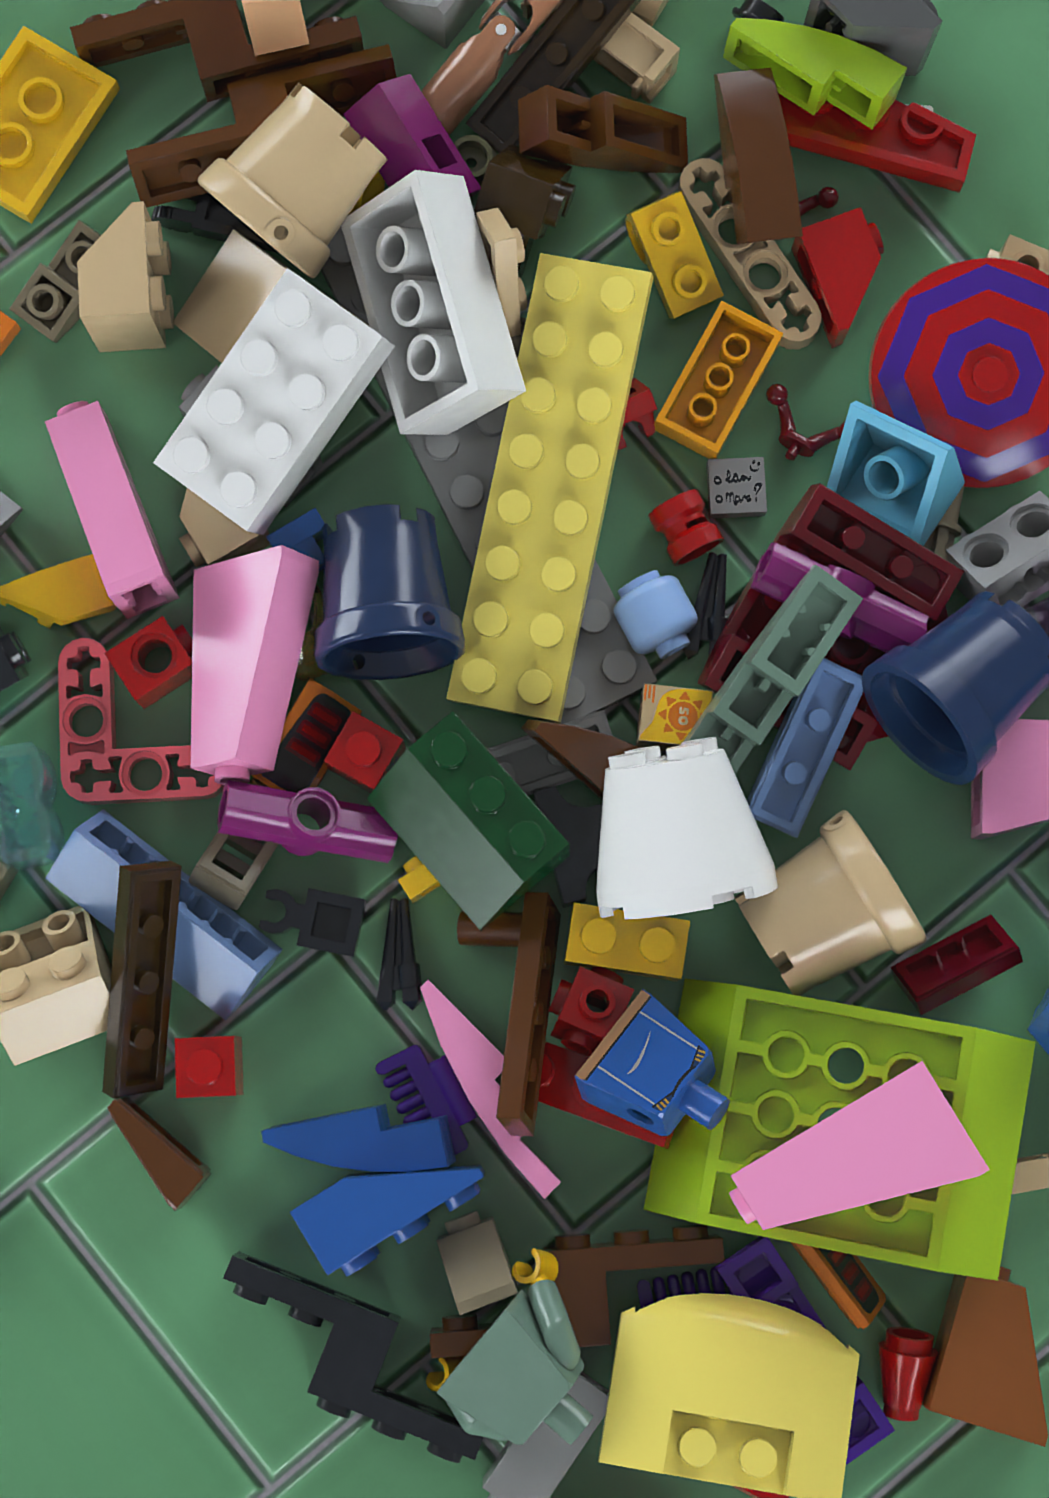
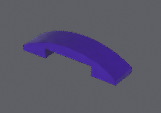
[715,1236,895,1465]

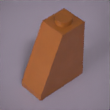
[922,1266,1048,1447]

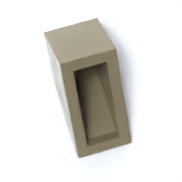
[436,1210,517,1315]

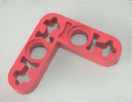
[58,638,224,805]

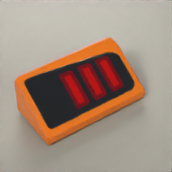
[252,678,362,793]
[790,1242,886,1330]

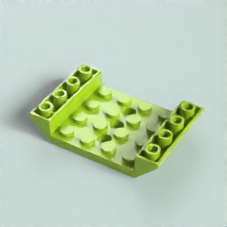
[643,978,1036,1281]

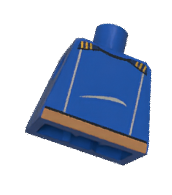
[574,989,730,1136]

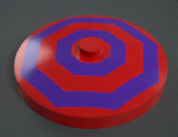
[869,258,1049,488]

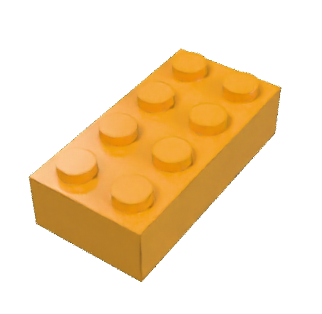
[654,301,784,459]

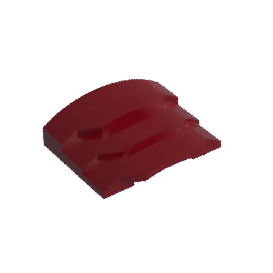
[698,483,965,771]

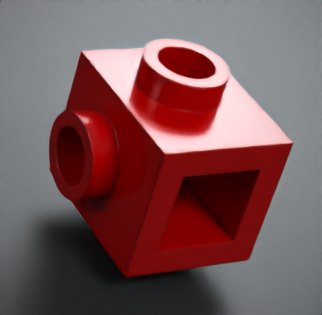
[548,966,634,1056]

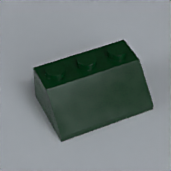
[367,711,570,931]

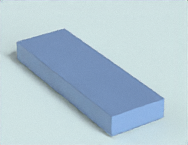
[747,658,863,838]

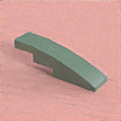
[683,565,863,774]

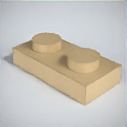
[476,208,527,337]

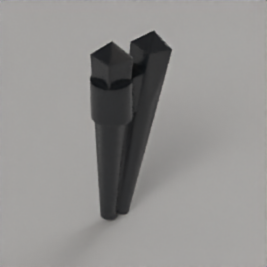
[682,552,728,659]
[376,898,422,1011]

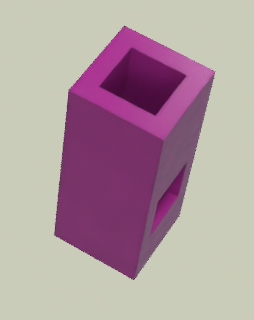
[343,74,481,198]

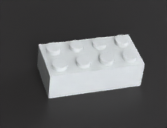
[341,170,526,435]
[153,268,395,535]

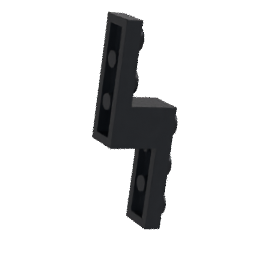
[223,1251,484,1463]

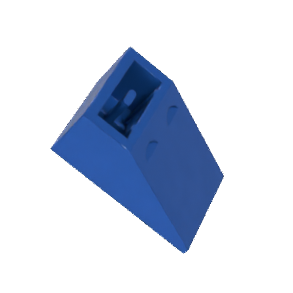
[290,1164,485,1277]

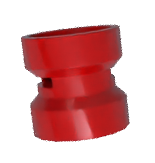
[648,489,724,566]

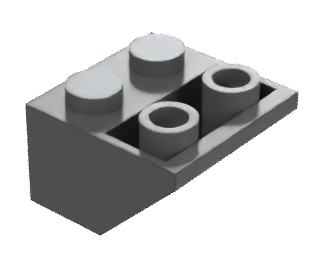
[804,0,942,76]

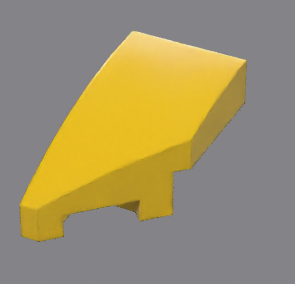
[0,554,117,629]

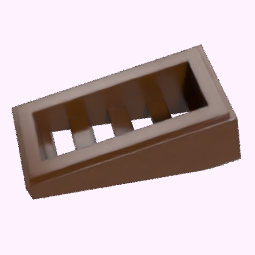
[107,1097,212,1211]

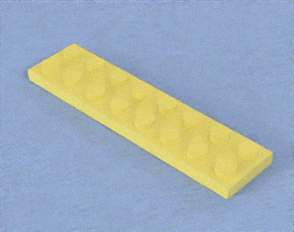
[446,253,653,723]

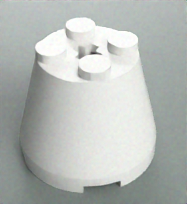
[596,737,778,919]

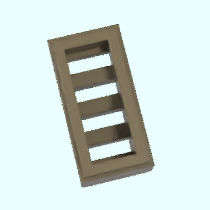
[188,778,279,910]

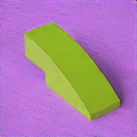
[723,18,907,130]

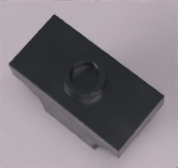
[533,786,603,908]

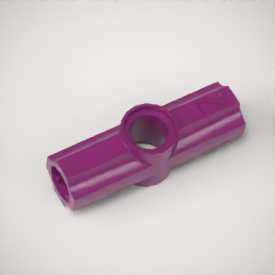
[750,542,929,653]
[217,780,398,863]

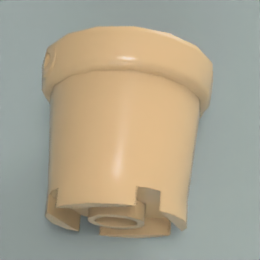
[198,83,388,278]
[734,810,926,996]

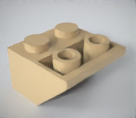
[77,201,174,352]
[0,906,112,1066]

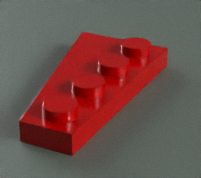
[778,93,977,193]

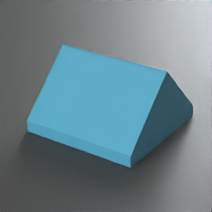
[827,401,965,546]

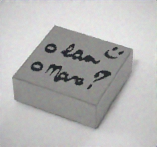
[706,457,767,519]

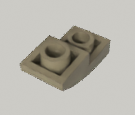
[9,220,101,343]

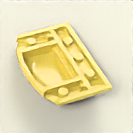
[598,1293,860,1498]

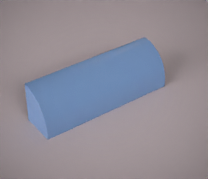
[45,809,283,1021]

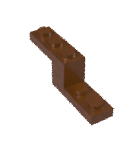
[70,0,364,102]
[126,44,397,208]
[430,1225,725,1358]

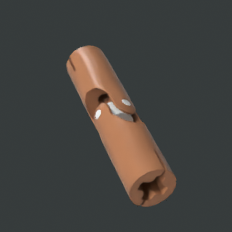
[421,0,561,135]

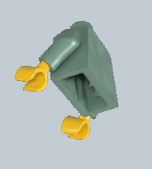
[426,1248,593,1445]

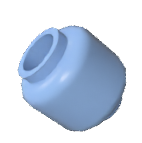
[613,570,698,659]

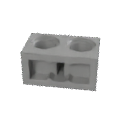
[946,491,1049,607]

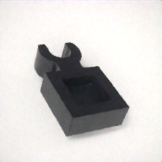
[259,888,367,958]

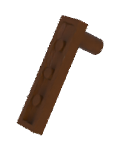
[457,892,561,1137]

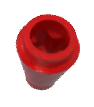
[879,1327,938,1421]

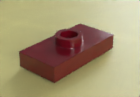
[890,914,1023,1015]

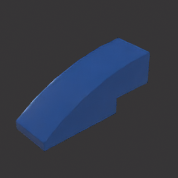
[261,1103,456,1172]

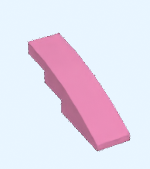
[420,980,561,1199]

